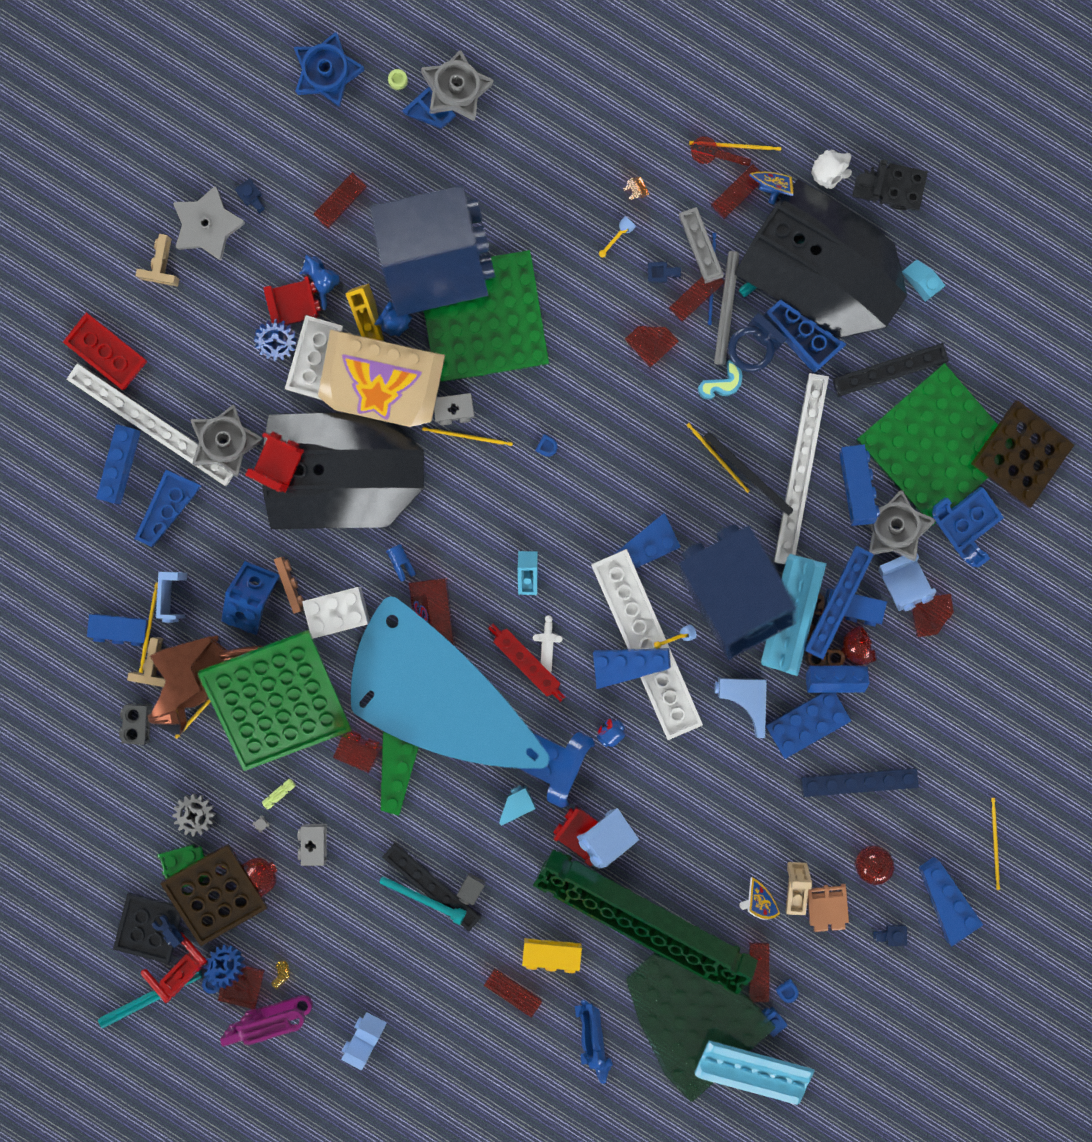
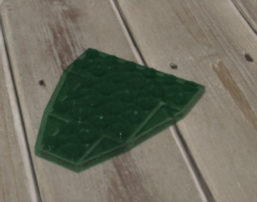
[626,952,775,1103]

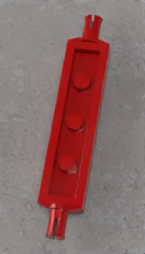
[488,623,566,702]

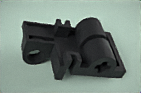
[852,160,928,211]

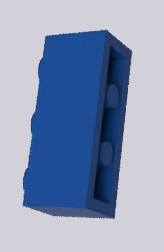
[824,588,887,627]
[87,614,150,646]
[806,666,870,693]

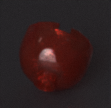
[841,626,877,665]
[855,845,895,885]
[242,857,278,897]

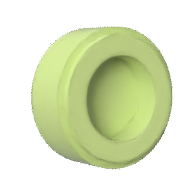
[388,69,408,90]

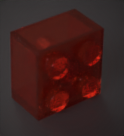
[333,731,382,773]

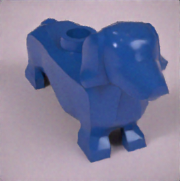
[575,1000,613,1084]

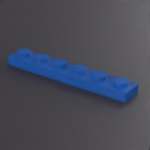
[804,546,874,659]

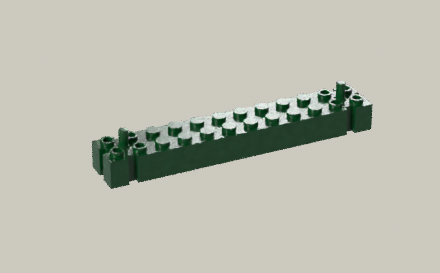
[533,849,758,996]

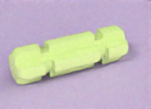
[262,779,296,809]

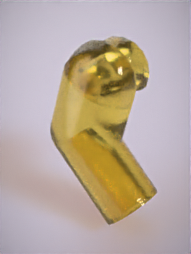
[271,961,290,989]

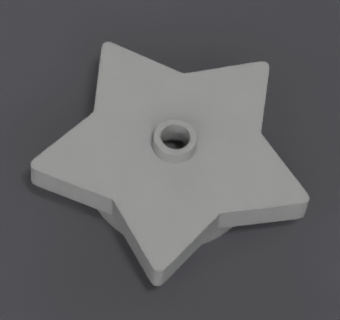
[421,51,493,121]
[173,186,245,260]
[191,405,262,477]
[867,490,935,561]

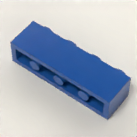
[96,424,141,504]
[839,445,880,526]

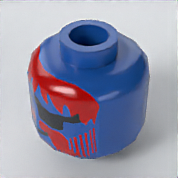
[597,719,625,747]

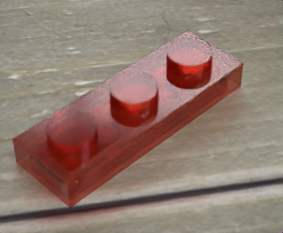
[711,164,761,219]
[313,172,367,228]
[669,277,724,322]
[749,943,769,1002]
[484,968,542,1018]

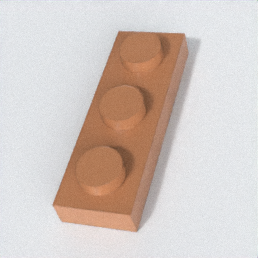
[274,557,304,614]

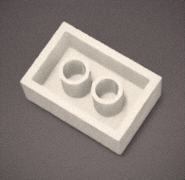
[302,587,370,638]

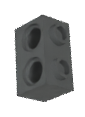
[119,703,152,745]

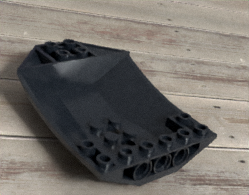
[735,179,907,339]
[262,413,424,530]

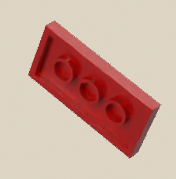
[63,312,147,390]

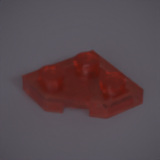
[624,326,679,368]
[913,594,954,637]
[218,966,265,1009]

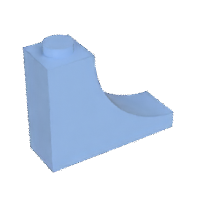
[715,678,767,738]

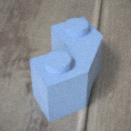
[341,1012,386,1071]

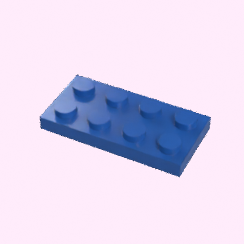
[765,693,851,759]

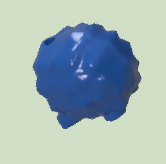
[375,301,412,336]

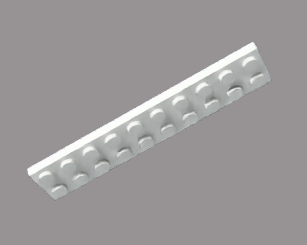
[591,549,703,740]

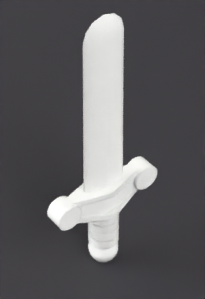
[533,615,563,673]

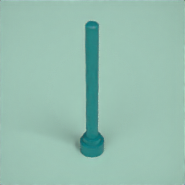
[379,877,467,925]

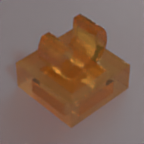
[623,177,649,200]

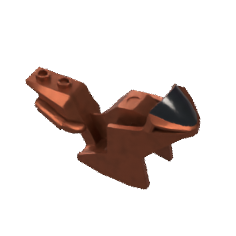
[147,635,262,735]

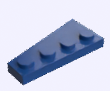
[134,470,202,547]
[614,513,681,569]
[593,648,671,689]

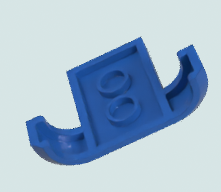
[932,487,1004,567]
[519,732,595,808]

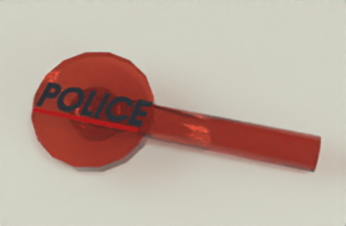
[691,136,751,167]

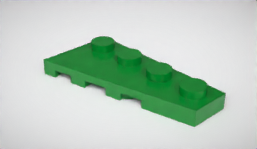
[381,731,419,816]

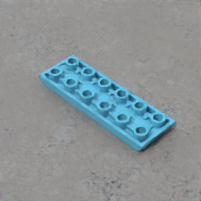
[761,554,826,676]
[695,1040,814,1105]

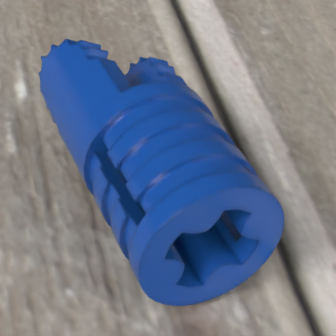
[386,544,416,582]

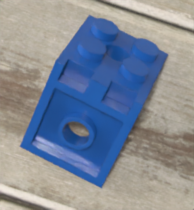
[221,561,280,635]

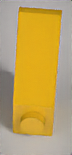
[345,283,384,341]

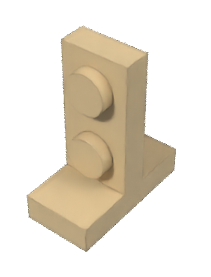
[136,234,179,287]
[127,637,165,687]
[786,862,812,915]

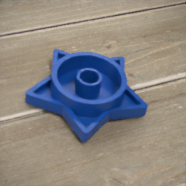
[294,32,364,107]

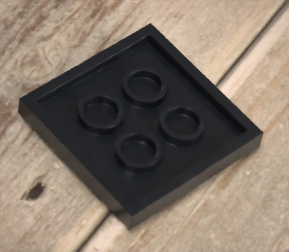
[113,892,182,964]

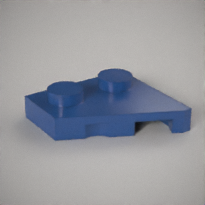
[402,87,456,129]

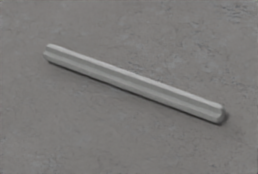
[714,251,739,365]

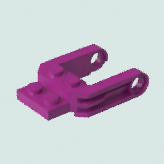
[220,995,313,1047]

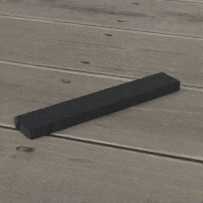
[832,343,949,397]
[704,432,794,517]
[382,842,482,932]

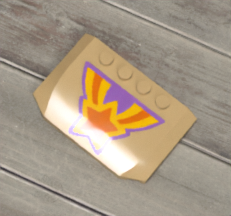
[318,329,445,427]

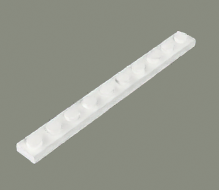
[67,364,234,486]
[774,373,829,564]

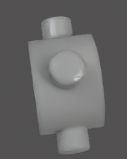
[253,816,270,833]

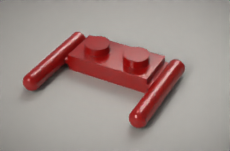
[141,932,207,1003]

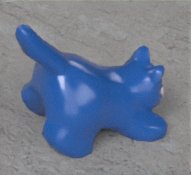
[299,255,340,310]

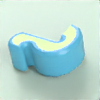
[698,360,742,399]

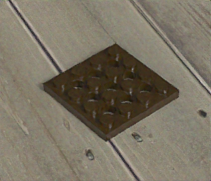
[971,400,1074,508]
[160,843,268,946]

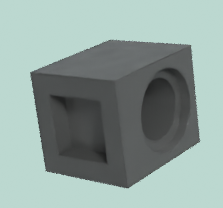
[457,872,486,905]

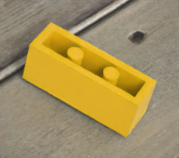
[522,938,582,973]

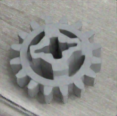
[172,793,216,836]

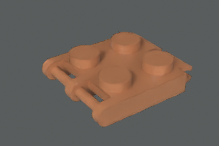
[807,884,849,932]

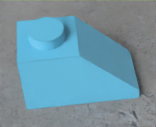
[902,260,946,302]
[518,551,538,595]
[499,785,536,826]

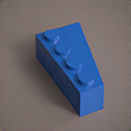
[763,300,846,373]
[918,857,983,947]

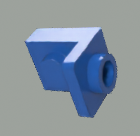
[758,1006,788,1037]

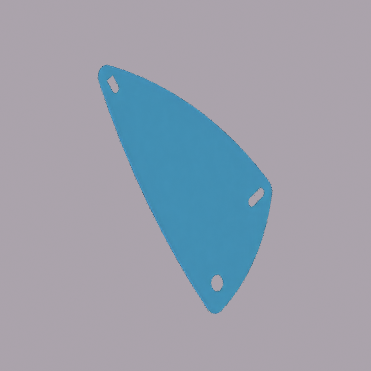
[351,596,549,768]

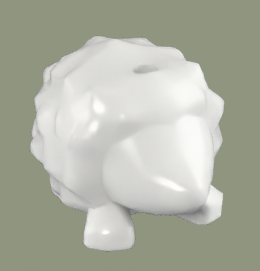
[811,150,852,189]

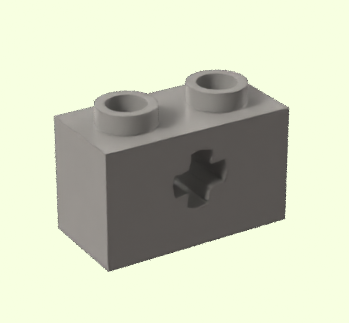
[434,393,475,425]
[298,824,327,866]

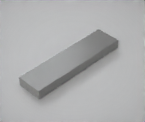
[679,207,724,284]

